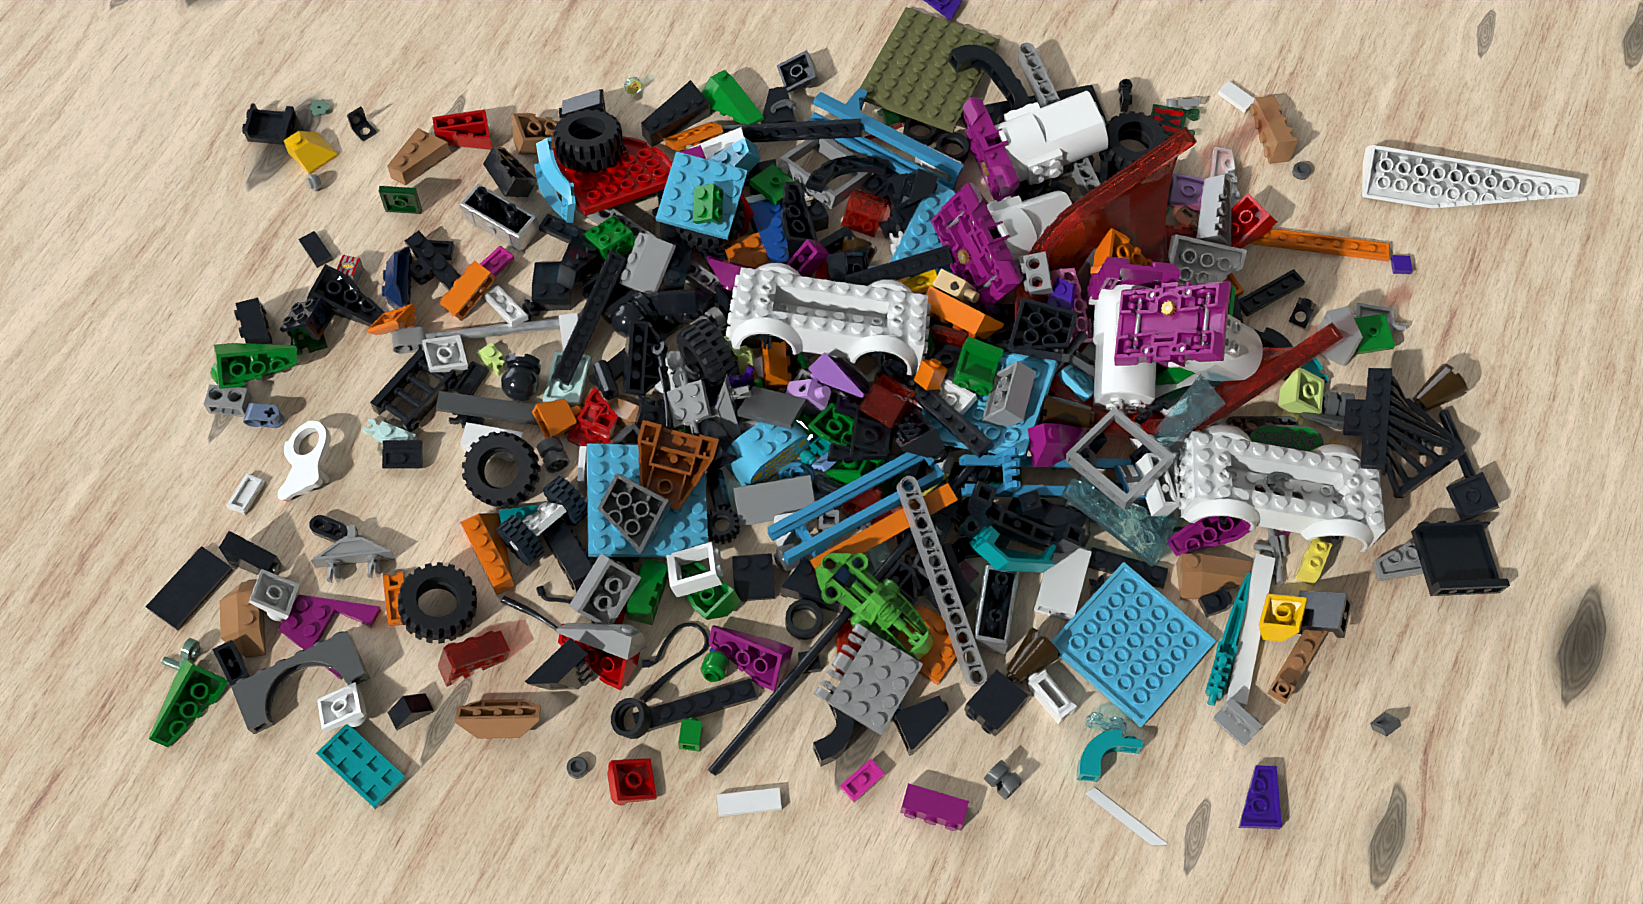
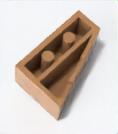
[387,128,451,185]

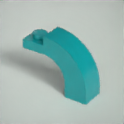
[1076,730,1143,782]

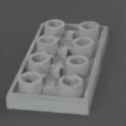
[733,474,815,526]

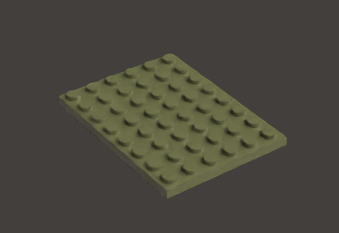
[859,7,1000,133]

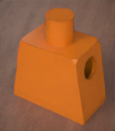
[532,399,581,439]

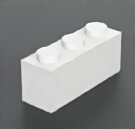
[460,422,525,461]

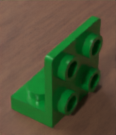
[584,216,635,262]

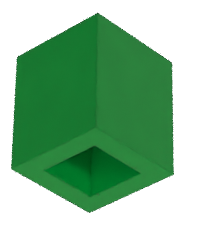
[678,717,703,752]

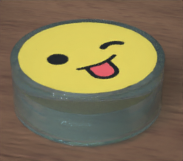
[624,77,642,94]

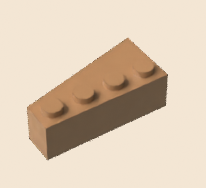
[1250,96,1298,164]

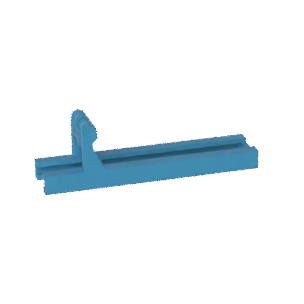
[808,88,964,191]
[959,448,1131,499]
[767,452,944,565]

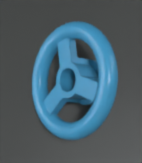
[777,461,815,482]

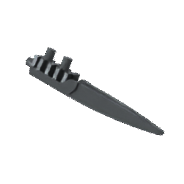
[1300,412,1441,456]

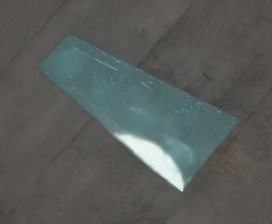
[1151,374,1226,448]

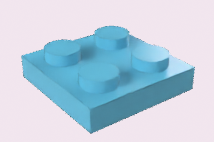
[1057,364,1094,402]

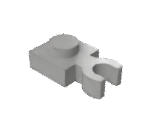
[1166,97,1199,109]

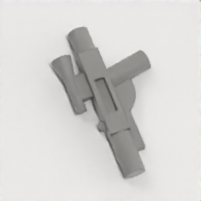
[1253,528,1287,584]

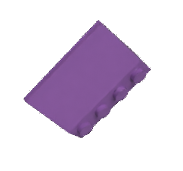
[808,352,874,400]

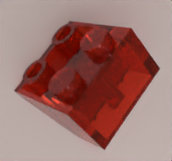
[841,189,889,237]
[859,374,916,428]

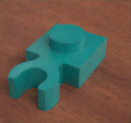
[1297,353,1329,383]

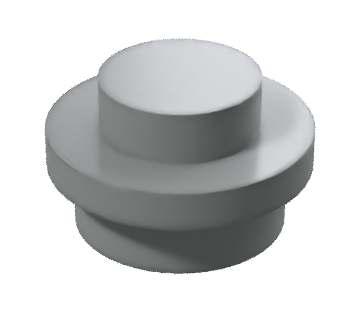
[306,173,322,192]

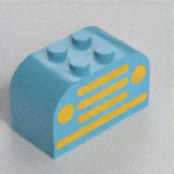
[726,422,810,486]

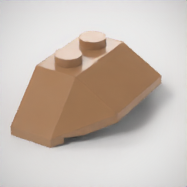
[219,580,266,658]
[454,699,541,739]

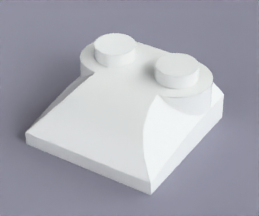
[422,335,468,375]
[249,569,300,621]
[317,682,367,732]

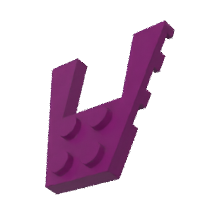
[278,595,381,680]

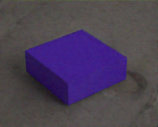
[1391,255,1413,274]

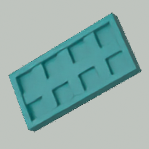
[316,724,406,810]

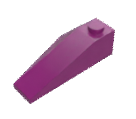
[1027,423,1090,467]
[1165,516,1251,556]
[708,625,793,691]

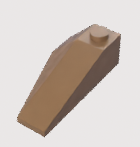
[512,113,559,155]
[581,389,641,429]
[1176,554,1253,599]

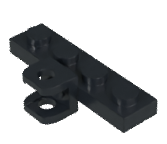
[404,230,461,291]

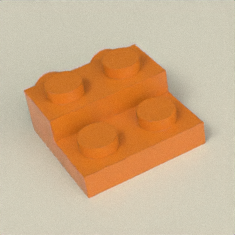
[724,232,769,268]

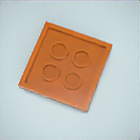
[896,604,966,685]

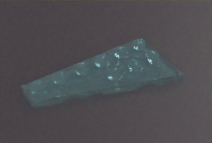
[1061,478,1177,567]

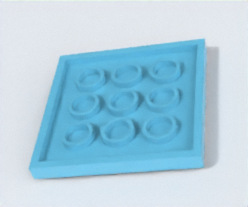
[656,151,748,240]

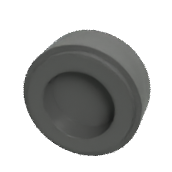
[1292,162,1311,180]
[567,756,588,779]

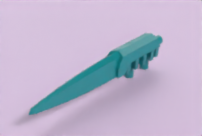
[1205,572,1251,706]

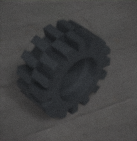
[707,506,740,544]

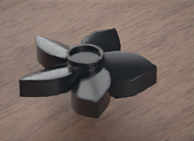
[1089,575,1104,594]

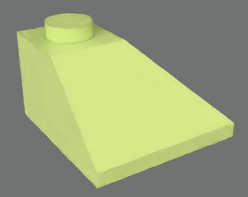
[1278,367,1324,414]

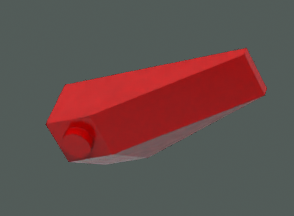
[558,623,640,691]

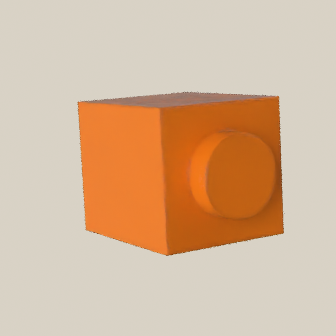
[914,358,947,390]

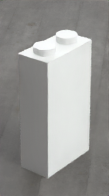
[1033,547,1091,621]

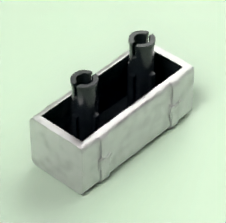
[460,184,539,252]
[972,565,1019,655]

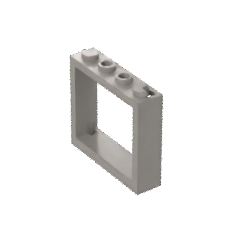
[778,139,872,209]
[1066,407,1174,511]

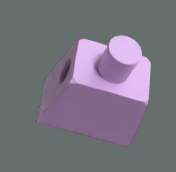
[785,379,831,415]

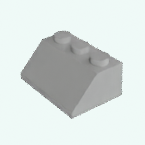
[619,232,676,295]
[1312,306,1363,366]
[982,361,1036,426]
[569,553,641,624]

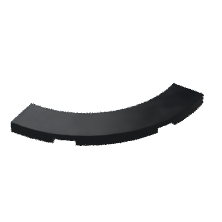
[805,155,889,193]

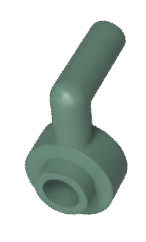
[161,638,201,671]

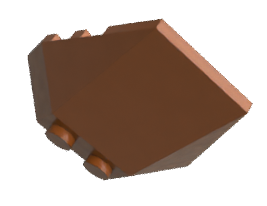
[638,420,719,511]

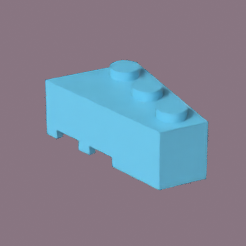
[708,137,760,173]

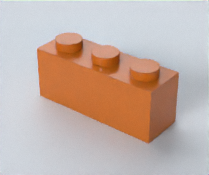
[439,260,496,321]

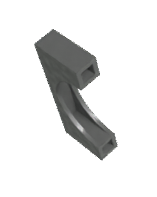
[231,631,370,734]

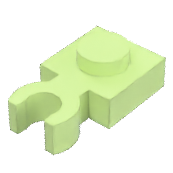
[476,342,504,376]

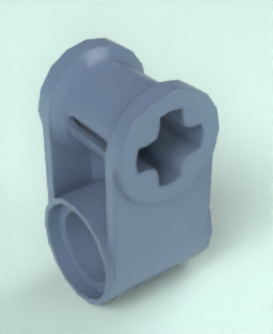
[243,403,284,428]

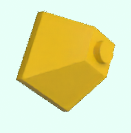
[284,131,339,174]
[1258,594,1307,642]

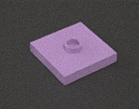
[1170,173,1204,211]

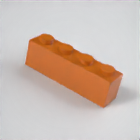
[926,286,1004,340]
[761,340,792,392]
[460,513,515,596]

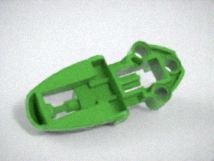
[815,553,934,660]

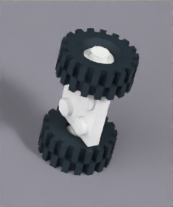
[496,476,588,566]

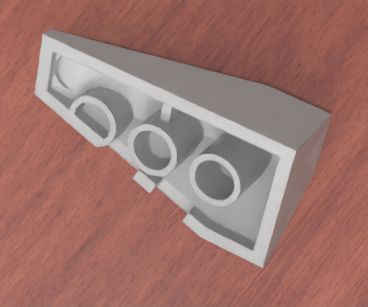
[556,623,647,660]

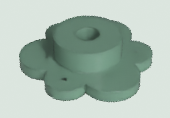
[309,100,330,116]

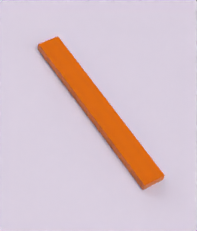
[1250,228,1390,261]
[810,483,958,571]

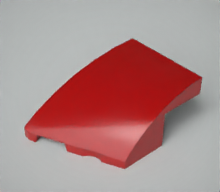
[567,387,619,447]

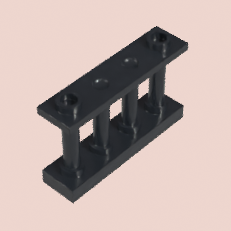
[370,348,458,432]

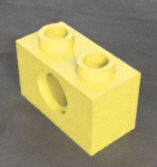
[1295,538,1332,585]

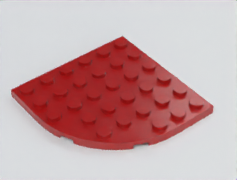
[552,136,673,216]

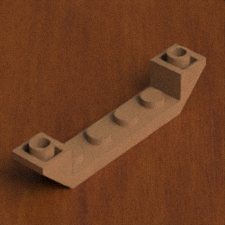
[1267,630,1327,704]

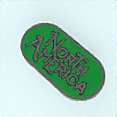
[1249,425,1324,452]

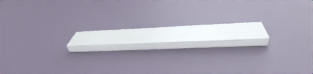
[1225,553,1275,706]

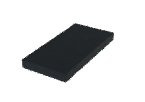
[145,546,233,631]

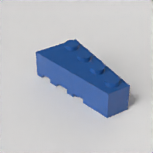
[749,201,789,264]

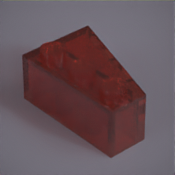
[438,630,510,687]

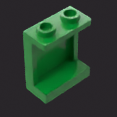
[952,337,1004,396]

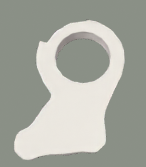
[278,421,331,502]

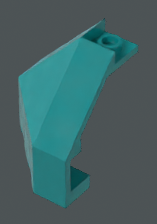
[969,525,1057,573]

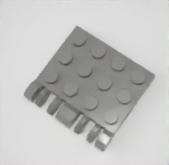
[814,623,923,735]

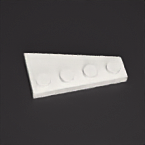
[1210,147,1240,208]

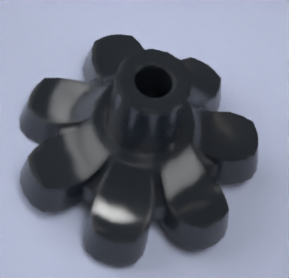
[522,299,540,322]

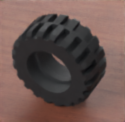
[553,109,624,172]
[1099,111,1169,171]
[675,200,744,253]
[676,319,740,394]
[462,431,541,508]
[398,562,477,644]

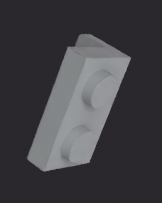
[1213,698,1262,747]

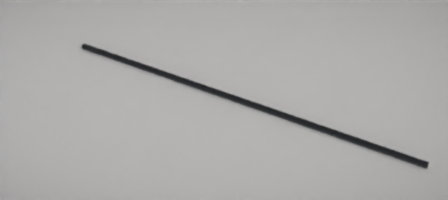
[708,331,1088,776]

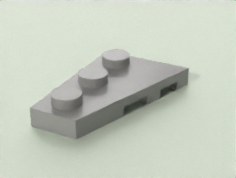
[1372,541,1423,581]

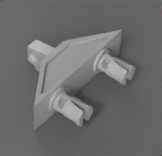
[704,374,759,440]
[311,525,395,583]

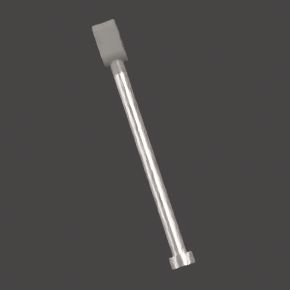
[392,316,596,354]

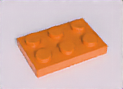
[663,121,723,151]

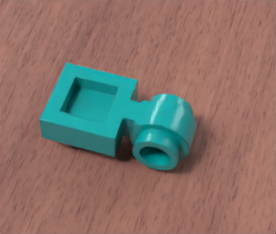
[799,435,831,467]

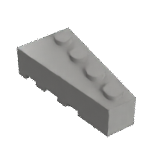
[1197,175,1232,247]

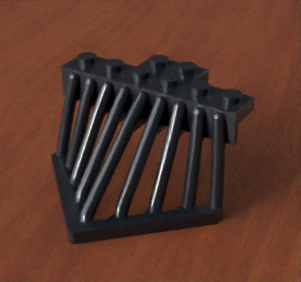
[1343,368,1465,498]

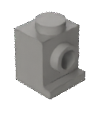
[819,510,839,533]

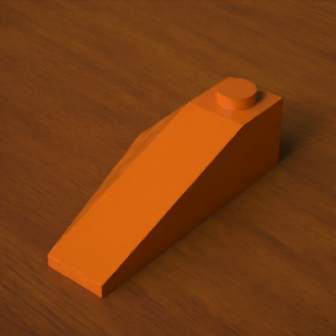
[1093,228,1153,266]

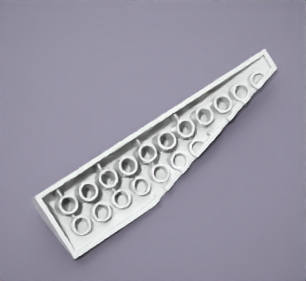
[1362,145,1580,209]

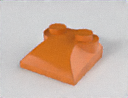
[367,303,417,335]

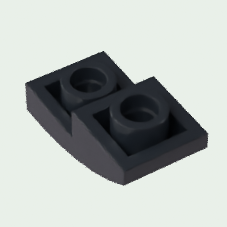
[948,462,991,484]

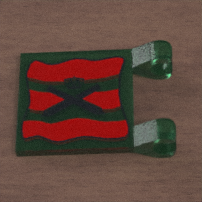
[1151,104,1200,143]

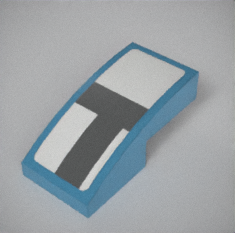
[1114,464,1147,500]

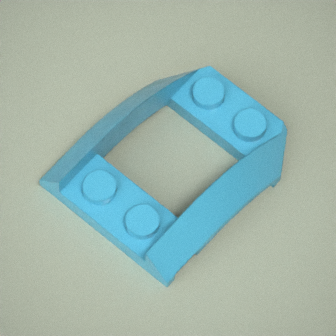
[534,138,576,223]

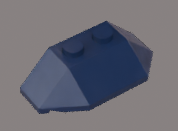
[382,246,413,309]

